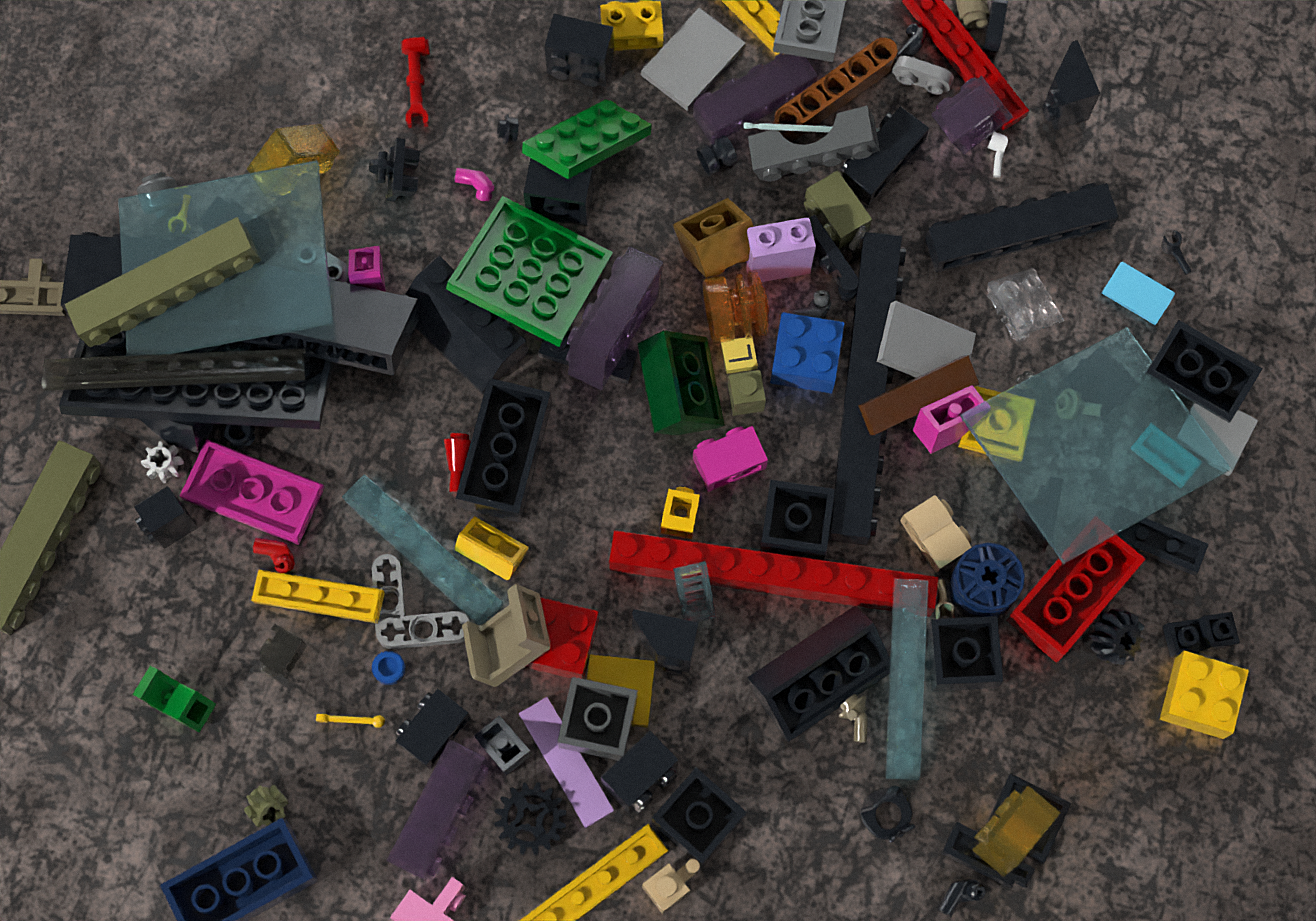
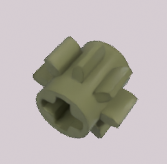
[244,785,288,828]

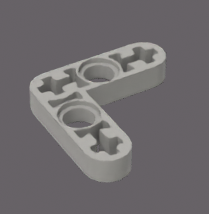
[372,554,470,649]

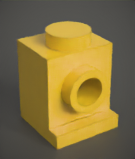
[661,487,700,539]

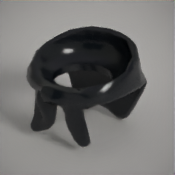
[860,785,916,843]

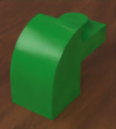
[132,666,216,733]

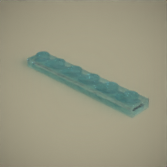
[342,474,503,625]
[885,578,928,780]

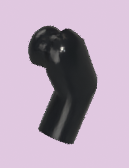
[937,879,986,917]

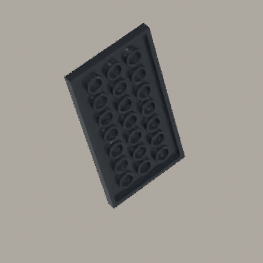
[59,316,334,429]

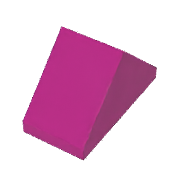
[348,246,386,292]

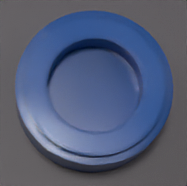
[372,651,406,685]

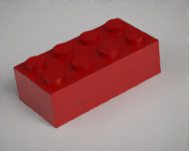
[1006,517,1145,663]

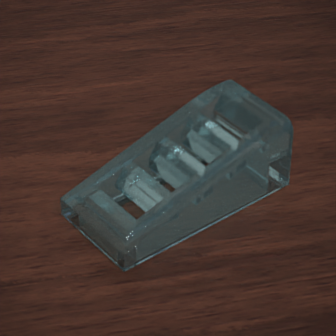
[673,561,716,622]

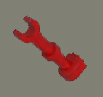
[401,37,430,128]

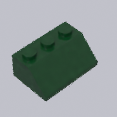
[637,330,725,435]

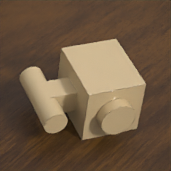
[642,859,700,914]

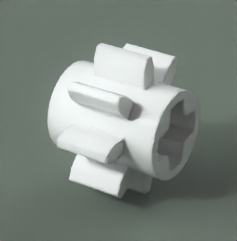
[141,441,184,484]

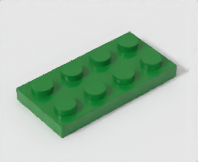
[522,99,652,179]

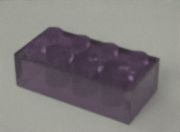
[566,246,664,390]

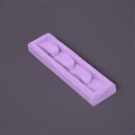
[519,697,614,829]

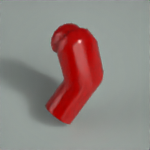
[253,537,295,573]

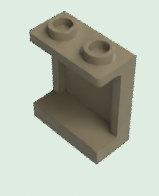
[462,584,551,687]

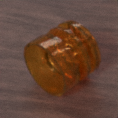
[703,270,769,344]

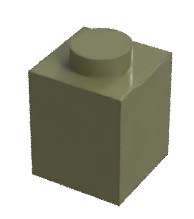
[727,370,766,416]

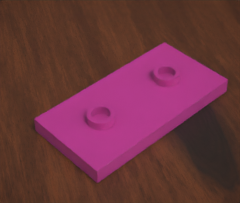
[179,439,325,545]

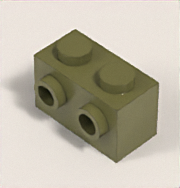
[804,170,872,249]

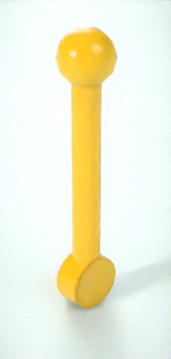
[316,714,385,728]

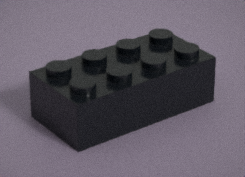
[455,378,552,523]

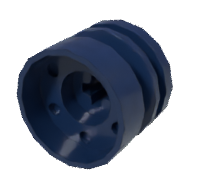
[948,542,1025,618]

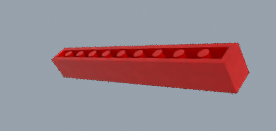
[609,530,939,617]

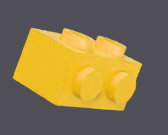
[600,0,663,51]

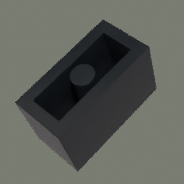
[134,486,198,549]
[395,688,471,770]

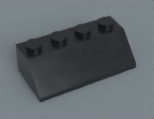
[405,255,528,395]
[747,606,896,742]

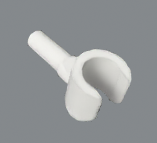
[988,132,1008,177]

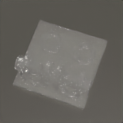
[987,268,1064,342]

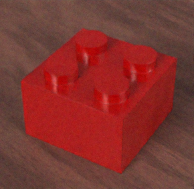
[525,597,599,679]

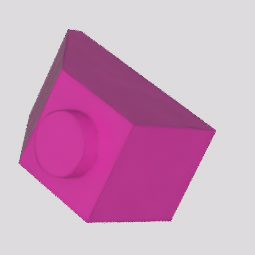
[913,385,990,454]

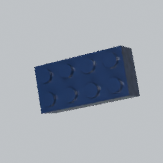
[160,818,319,921]

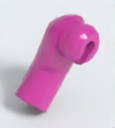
[455,168,495,201]

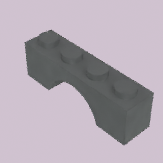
[748,106,880,181]

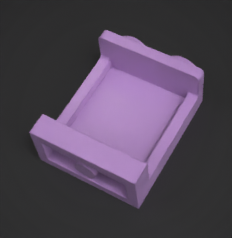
[745,218,816,284]

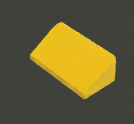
[455,516,529,580]

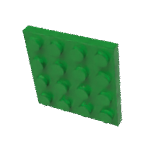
[446,196,613,347]

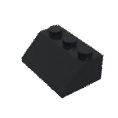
[1145,320,1262,423]

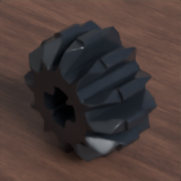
[1088,608,1146,665]

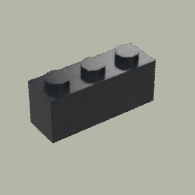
[841,106,929,205]

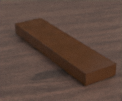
[858,355,979,435]

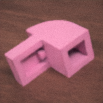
[390,877,466,921]

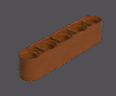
[774,37,898,142]

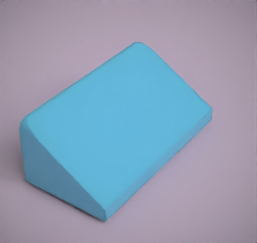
[1102,262,1175,325]

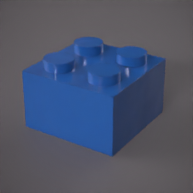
[770,312,844,393]

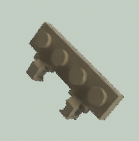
[0,258,66,316]

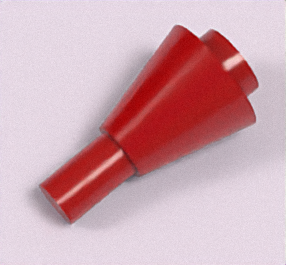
[443,433,471,493]

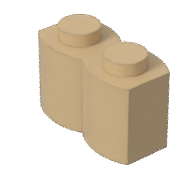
[900,495,972,573]

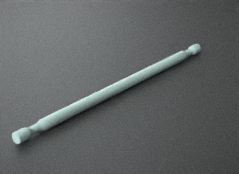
[744,123,879,132]

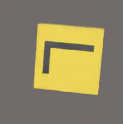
[721,336,758,374]

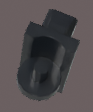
[368,138,420,202]

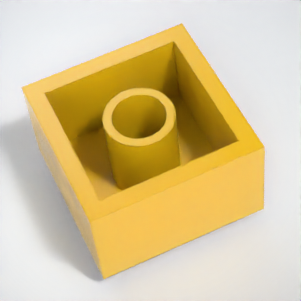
[1159,651,1249,739]

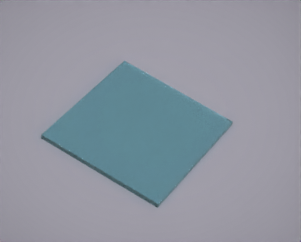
[118,160,333,362]
[960,327,1231,564]

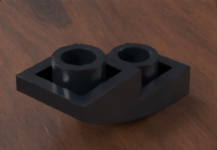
[1163,612,1240,658]

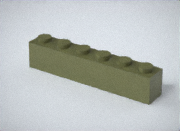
[65,217,262,347]
[0,440,101,636]

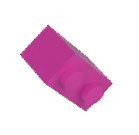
[693,426,768,492]

